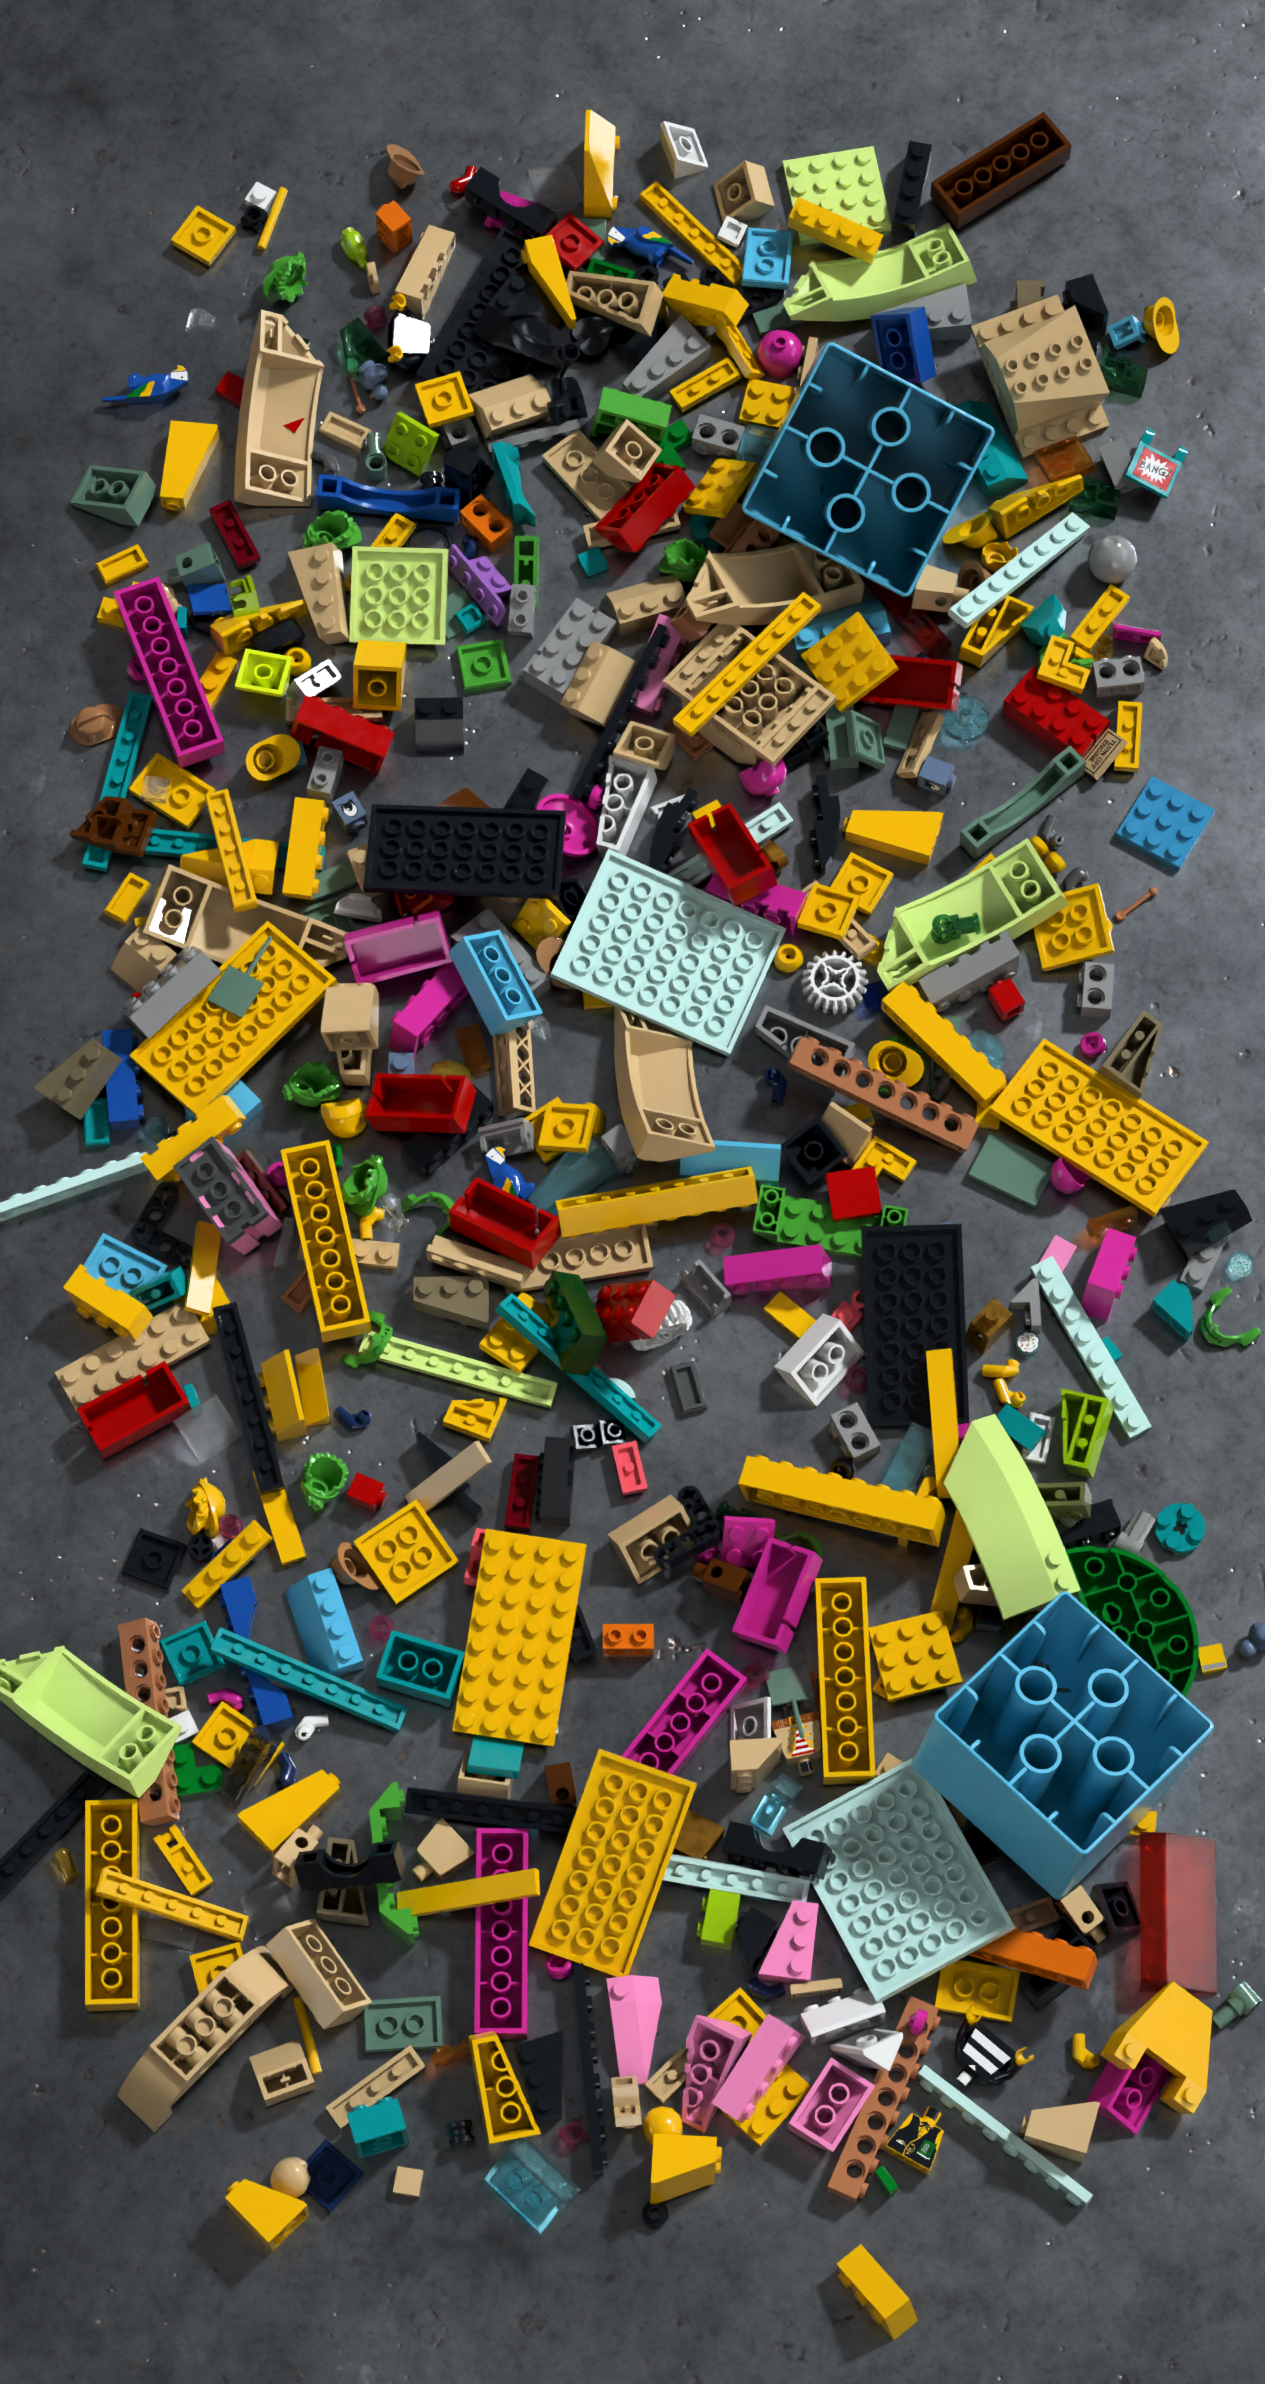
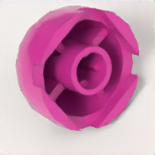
[757,329,803,378]
[737,758,786,798]

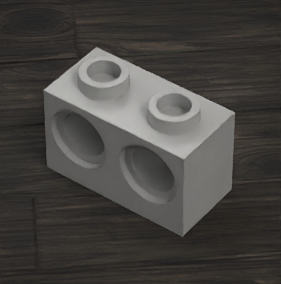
[692,414,745,460]
[435,417,479,451]
[508,584,537,637]
[1091,655,1145,698]
[307,746,344,805]
[1076,962,1115,1019]
[601,1123,639,1176]
[828,1402,881,1465]

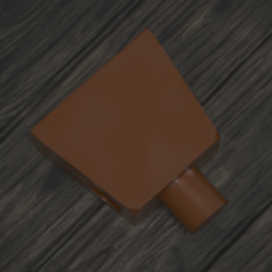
[692,1558,752,1608]
[544,1762,577,1807]

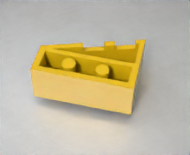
[663,273,749,327]
[63,1264,153,1341]
[836,2244,918,2340]

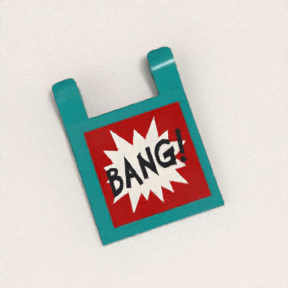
[1124,428,1188,499]

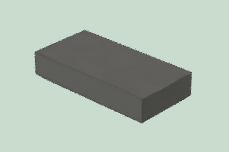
[670,1361,707,1415]

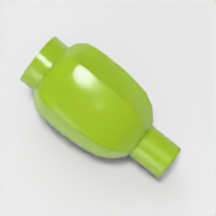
[340,227,368,269]

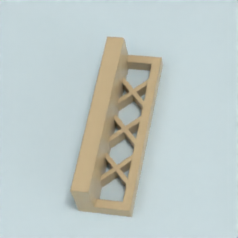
[493,1022,536,1117]
[426,1235,529,1291]

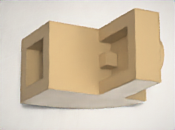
[611,2075,642,2129]

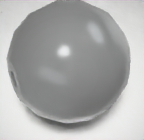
[1088,534,1137,584]

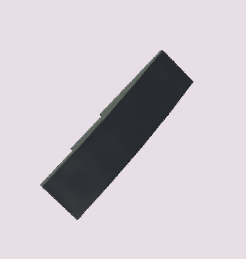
[416,1431,483,1523]

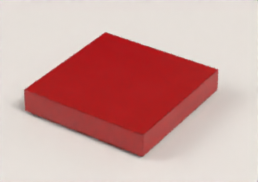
[545,212,604,271]
[825,1166,882,1222]

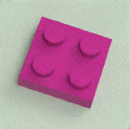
[719,1516,775,1568]

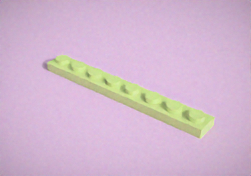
[358,1331,558,1409]

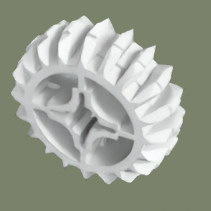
[801,949,868,1015]
[629,1300,692,1351]

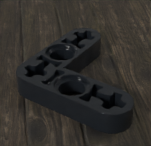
[700,266,786,325]
[131,1181,193,1270]
[653,1486,723,1570]

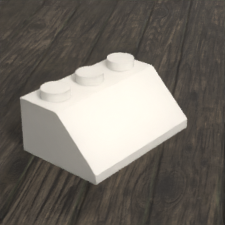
[774,1313,866,1407]
[800,1987,886,2048]

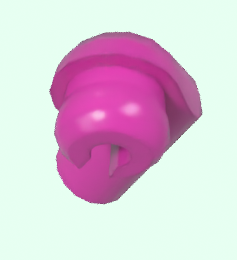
[207,1688,244,1711]

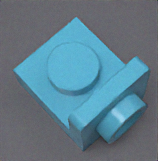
[1107,315,1147,350]

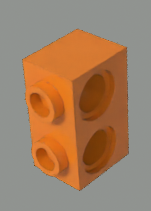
[375,200,413,255]
[460,494,513,553]
[603,1624,654,1657]

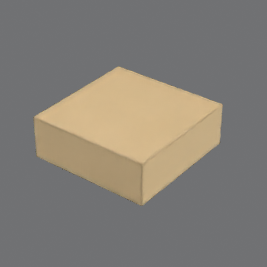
[393,2166,424,2198]

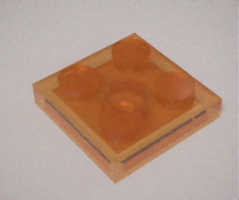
[1033,436,1096,483]

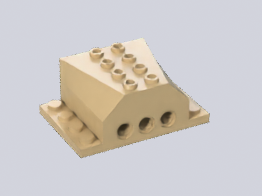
[970,294,1110,459]
[663,624,837,767]

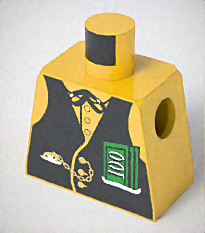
[885,2106,944,2175]

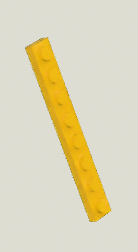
[673,592,821,737]

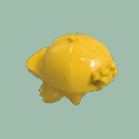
[185,1477,226,1539]

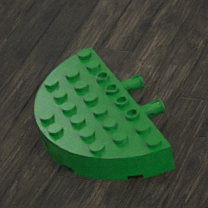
[1065,1546,1199,1698]

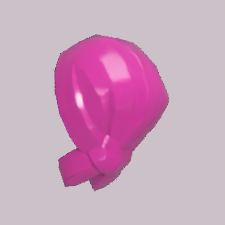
[1051,1157,1091,1194]

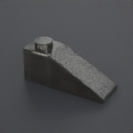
[216,1725,283,1808]

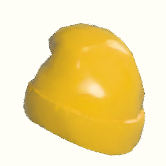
[320,1098,367,1138]

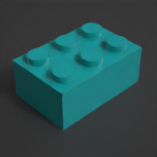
[376,1630,465,1707]
[347,2097,409,2159]

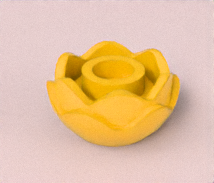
[284,647,311,676]
[773,943,804,973]

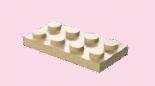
[542,429,632,521]

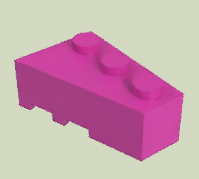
[1081,1228,1138,1322]

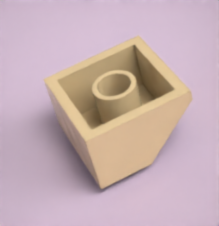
[592,419,662,483]

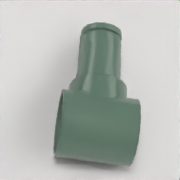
[365,432,388,482]
[1212,1981,1262,2030]

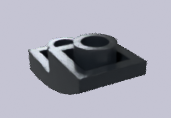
[249,618,305,654]
[783,720,829,767]
[570,1419,627,1452]

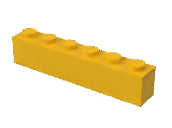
[881,981,1007,1109]

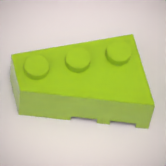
[1061,1388,1114,1478]

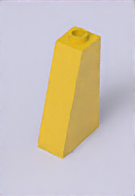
[160,420,219,510]
[842,810,943,865]
[237,1770,341,1857]

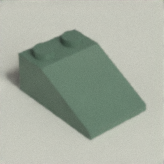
[70,465,159,526]

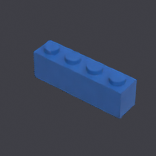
[102,1028,144,1131]

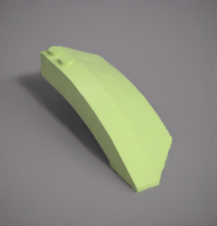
[783,223,977,322]
[877,838,1070,992]
[942,1414,1080,1620]
[0,1645,182,1798]

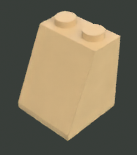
[321,983,379,1051]
[1019,2101,1100,2163]

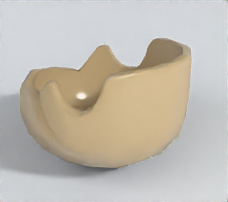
[270,2157,311,2198]

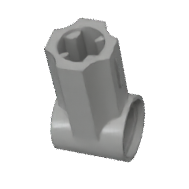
[1113,1510,1156,1556]

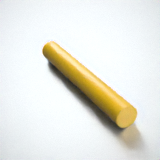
[257,187,288,251]
[293,1997,322,2075]

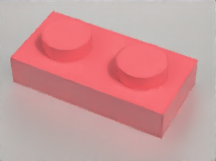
[612,1441,647,1496]

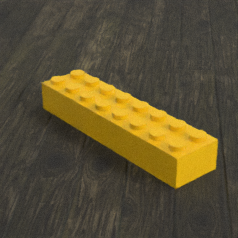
[280,1140,371,1343]
[738,1455,947,1547]
[814,1577,875,1785]
[85,1799,140,2011]

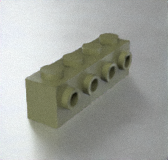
[1036,1482,1092,1521]

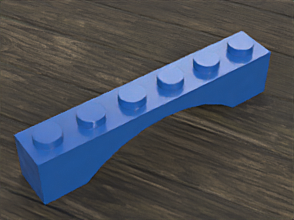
[316,474,461,523]
[217,1576,294,1732]

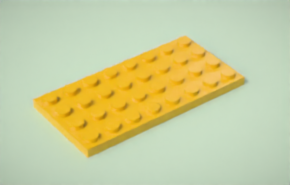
[129,920,338,1115]
[989,1039,1209,1217]
[452,1529,587,1747]
[528,1748,697,1977]

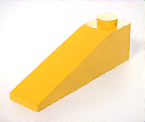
[521,235,576,330]
[988,474,1084,540]
[210,599,308,656]
[180,839,279,895]

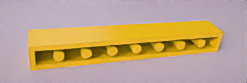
[555,1166,758,1238]

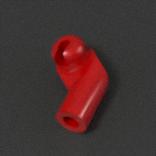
[449,166,477,194]

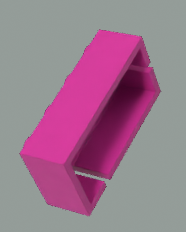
[344,909,452,983]
[732,1537,823,1654]

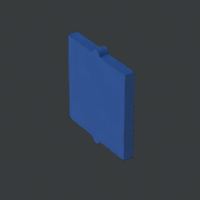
[186,583,232,616]

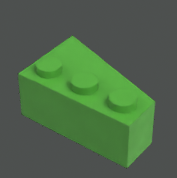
[590,387,672,442]

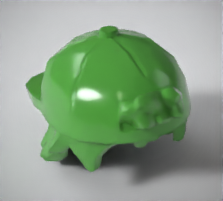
[262,251,307,303]
[302,510,362,551]
[659,538,708,582]
[281,1061,341,1107]
[340,1154,388,1216]
[300,1452,349,1511]

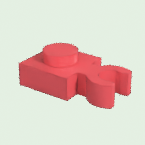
[831,1290,864,1333]

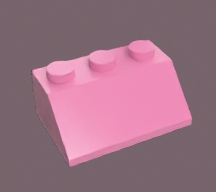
[787,2058,875,2153]

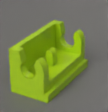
[229,575,260,617]

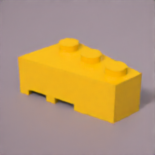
[958,595,1034,668]

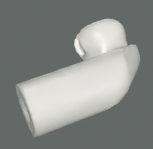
[295,1713,329,1741]

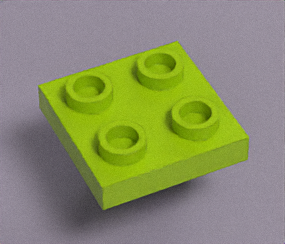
[382,411,439,477]

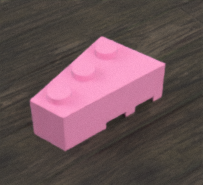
[758,1901,819,1985]

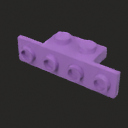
[448,544,511,627]

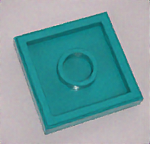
[159,1621,226,1686]
[467,1735,525,1779]

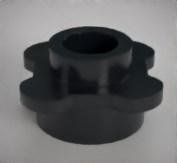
[240,206,268,231]

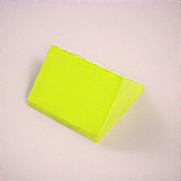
[235,648,292,697]

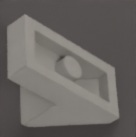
[1008,1278,1041,1334]

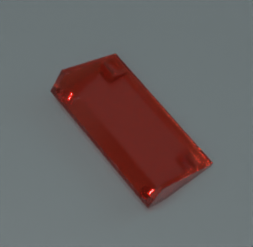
[1138,1832,1217,1994]

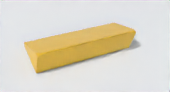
[294,1348,331,1427]

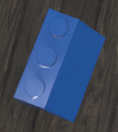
[871,307,937,383]

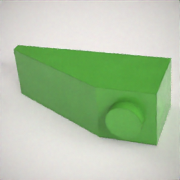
[514,535,540,609]

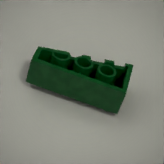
[543,1271,608,1376]

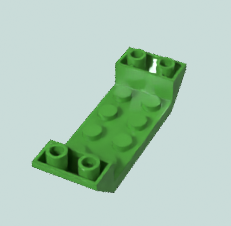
[753,1184,908,1259]
[369,1782,420,1946]

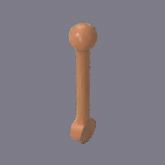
[346,370,366,414]
[1116,887,1158,921]
[809,1670,820,1722]

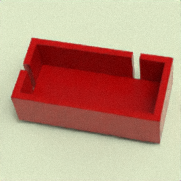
[859,655,963,713]
[1002,666,1110,758]
[290,695,395,774]
[687,803,778,907]
[365,1073,477,1134]
[448,1177,561,1270]
[594,1280,676,1343]
[76,1361,191,1460]

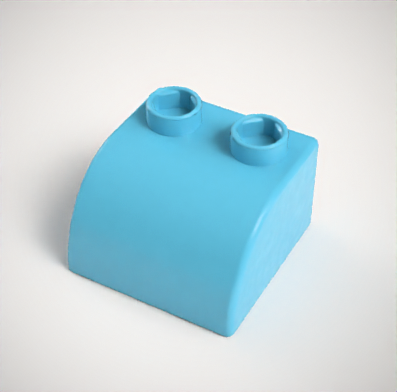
[742,342,995,597]
[912,1591,1214,1899]

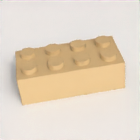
[266,1918,372,2030]

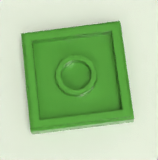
[456,639,512,693]

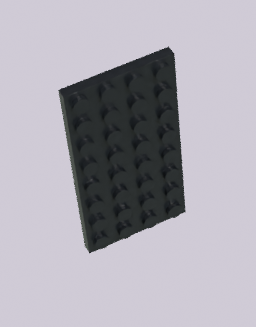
[415,225,585,394]
[363,804,567,899]
[861,1224,969,1427]

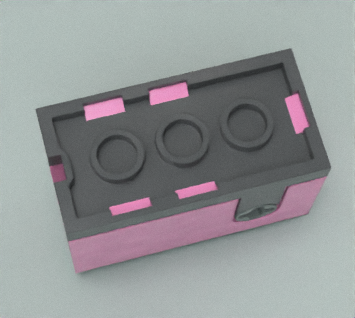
[173,1136,284,1255]

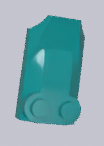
[492,441,536,528]

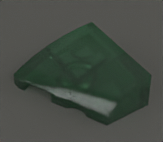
[340,317,387,379]
[1100,345,1148,399]
[1068,467,1120,520]

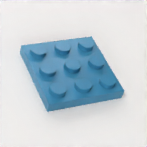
[1116,776,1215,871]

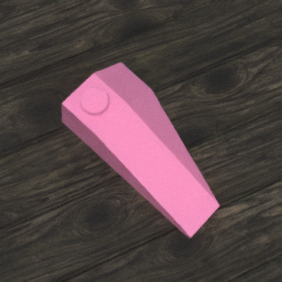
[606,1975,662,2085]
[681,2015,752,2133]

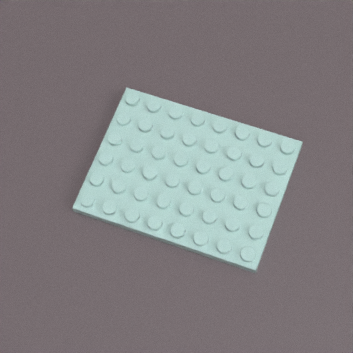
[550,849,787,1057]
[782,1758,1016,2003]

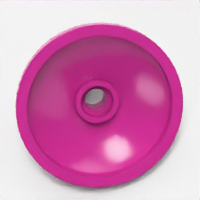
[535,794,599,857]

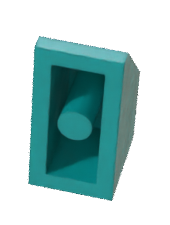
[1020,594,1066,647]
[129,1266,188,1310]
[1151,1279,1193,1341]

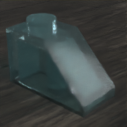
[750,1773,803,1837]

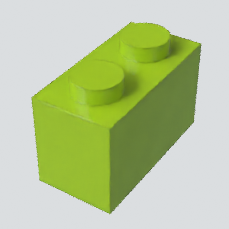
[696,1889,741,1950]

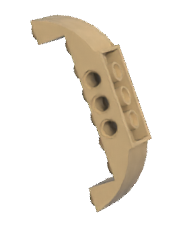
[117,1946,295,2132]

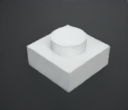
[245,182,277,212]
[716,216,748,248]
[169,1710,199,1745]

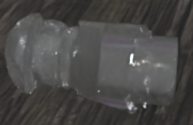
[380,1193,409,1233]

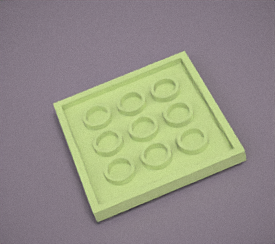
[782,146,892,246]
[349,546,449,646]

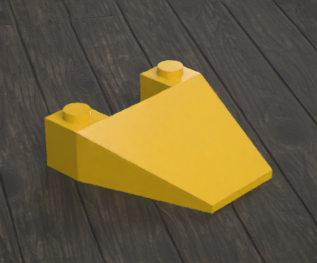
[584,110,620,220]
[1100,1981,1212,2114]

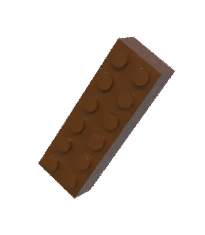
[930,112,1072,230]

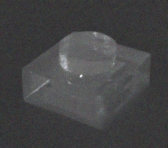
[141,775,169,804]

